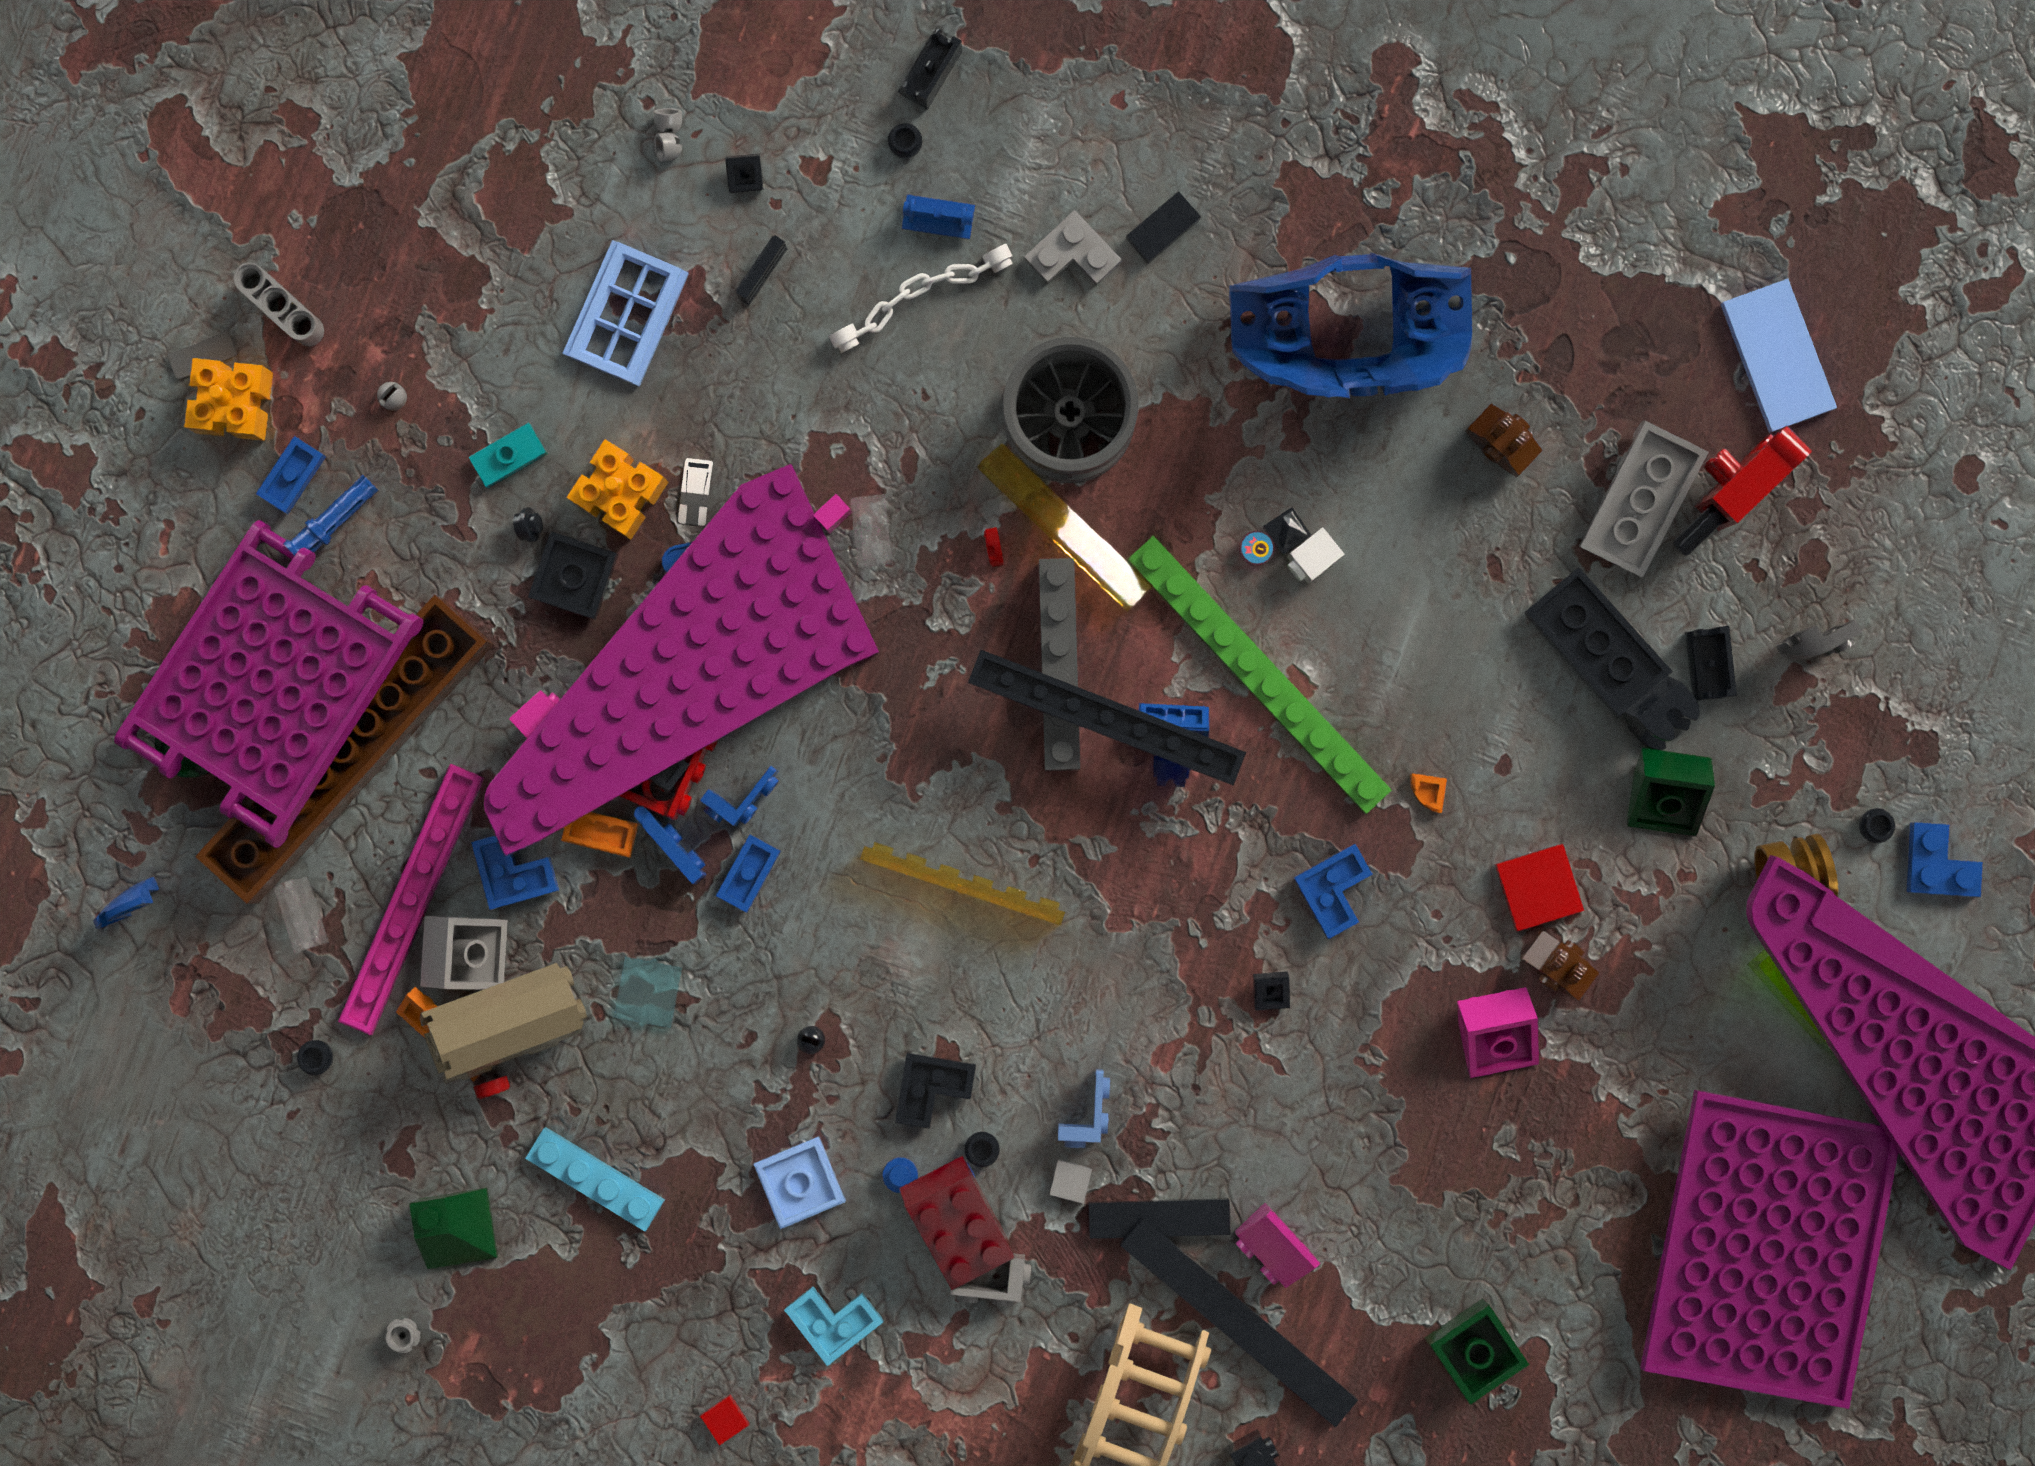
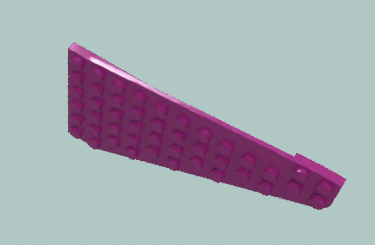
[484,464,879,857]
[1746,855,2035,1270]

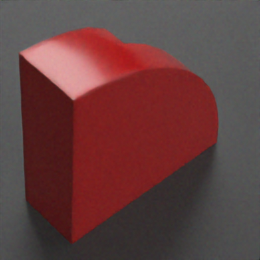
[984,527,1004,567]

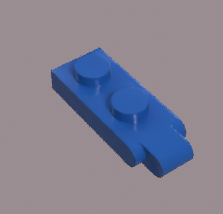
[634,807,707,884]

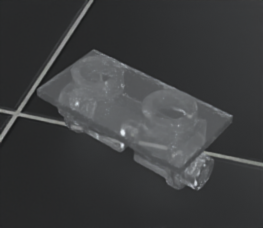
[274,876,329,953]

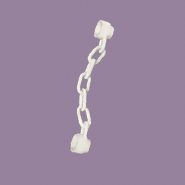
[828,244,1013,353]

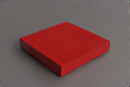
[1494,844,1584,931]

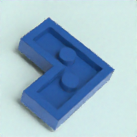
[1907,822,1983,897]
[471,836,559,910]
[1293,844,1373,939]

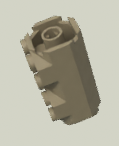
[420,963,587,1084]

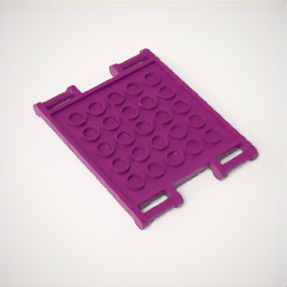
[114,520,423,848]

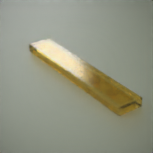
[977,443,1152,612]

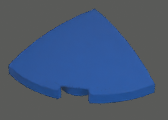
[93,877,159,929]

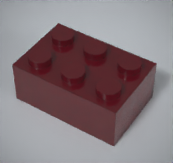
[899,1156,1015,1290]

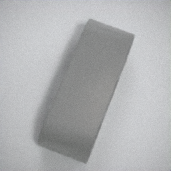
[233,262,324,346]

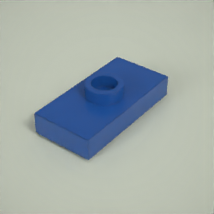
[1139,703,1209,738]

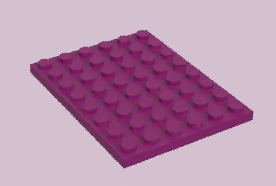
[1640,1089,1898,1409]

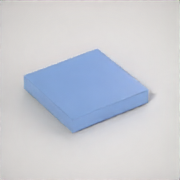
[754,1136,846,1229]

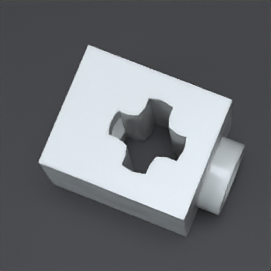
[1287,527,1345,584]

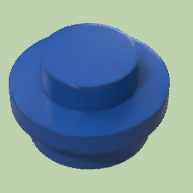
[883,1157,918,1193]

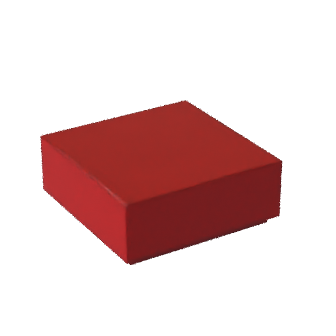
[700,1394,750,1446]

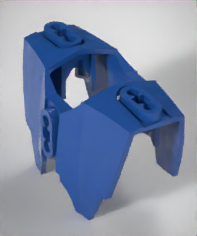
[1229,252,1472,399]

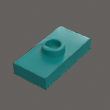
[469,422,548,488]

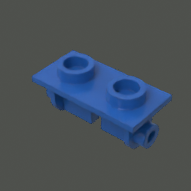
[902,195,975,239]

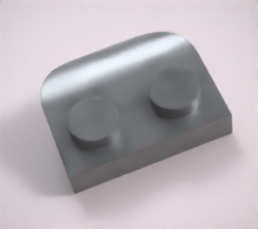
[1776,620,1862,660]

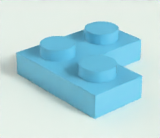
[784,1286,884,1366]

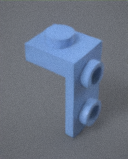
[1058,1069,1110,1148]

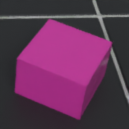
[813,494,852,534]

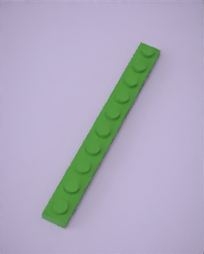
[1127,536,1392,814]

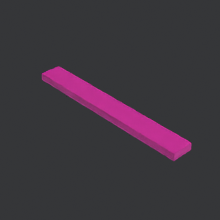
[338,764,484,1035]

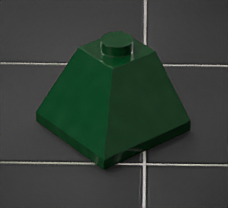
[409,1187,498,1269]

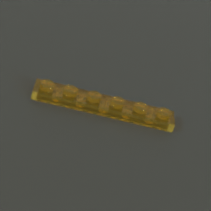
[860,842,1065,926]

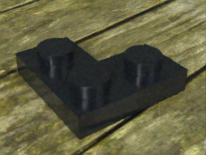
[895,1052,976,1129]

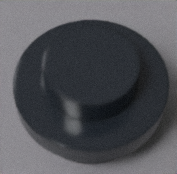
[888,123,923,159]
[513,507,543,542]
[1859,808,1895,843]
[297,1040,333,1075]
[965,1131,1000,1167]

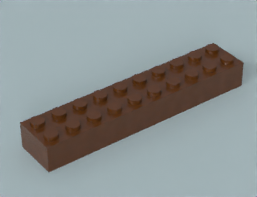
[195,594,494,904]

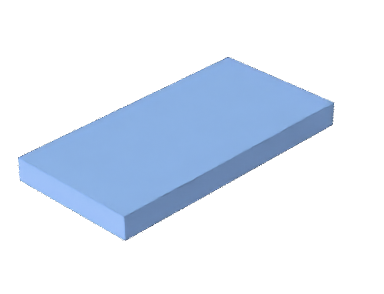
[1720,279,1837,433]

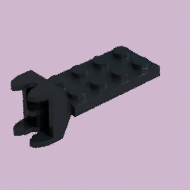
[1525,567,1700,751]

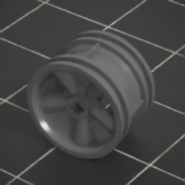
[1003,337,1139,484]

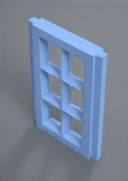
[563,240,689,387]

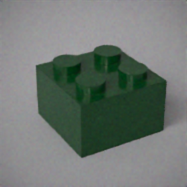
[1424,1299,1529,1405]

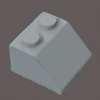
[420,916,508,989]

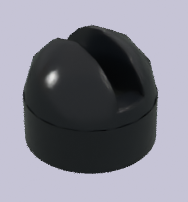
[797,1026,826,1054]

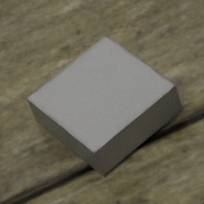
[1049,1159,1092,1204]

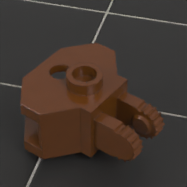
[1466,403,1543,478]
[1520,930,1599,1001]

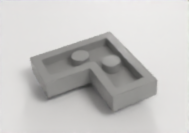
[1024,210,1122,286]

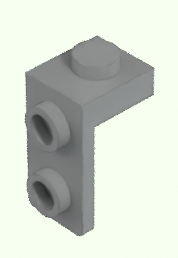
[950,1253,1031,1307]

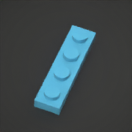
[525,1127,665,1231]

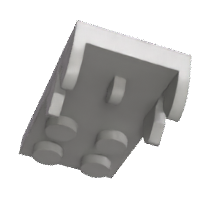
[1579,421,1709,578]

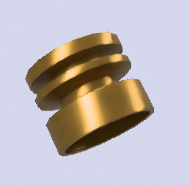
[1754,834,1838,897]

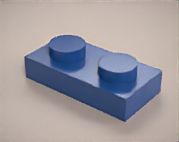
[256,436,327,514]
[716,834,781,913]

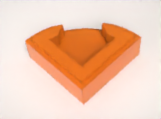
[1410,773,1447,813]

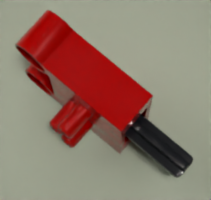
[1673,425,1812,556]

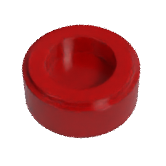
[473,1075,511,1100]

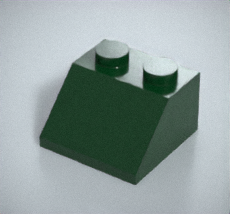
[1627,748,1715,837]

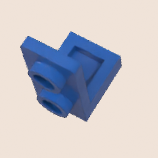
[700,766,779,826]

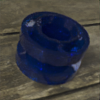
[1153,756,1190,788]

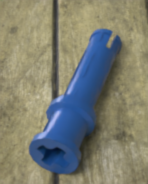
[284,474,379,556]

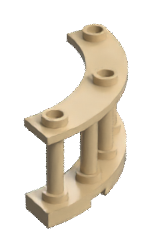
[1069,1303,1211,1466]

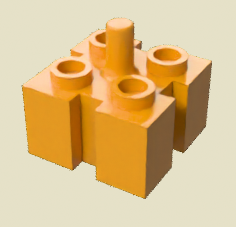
[184,358,273,441]
[566,439,669,540]

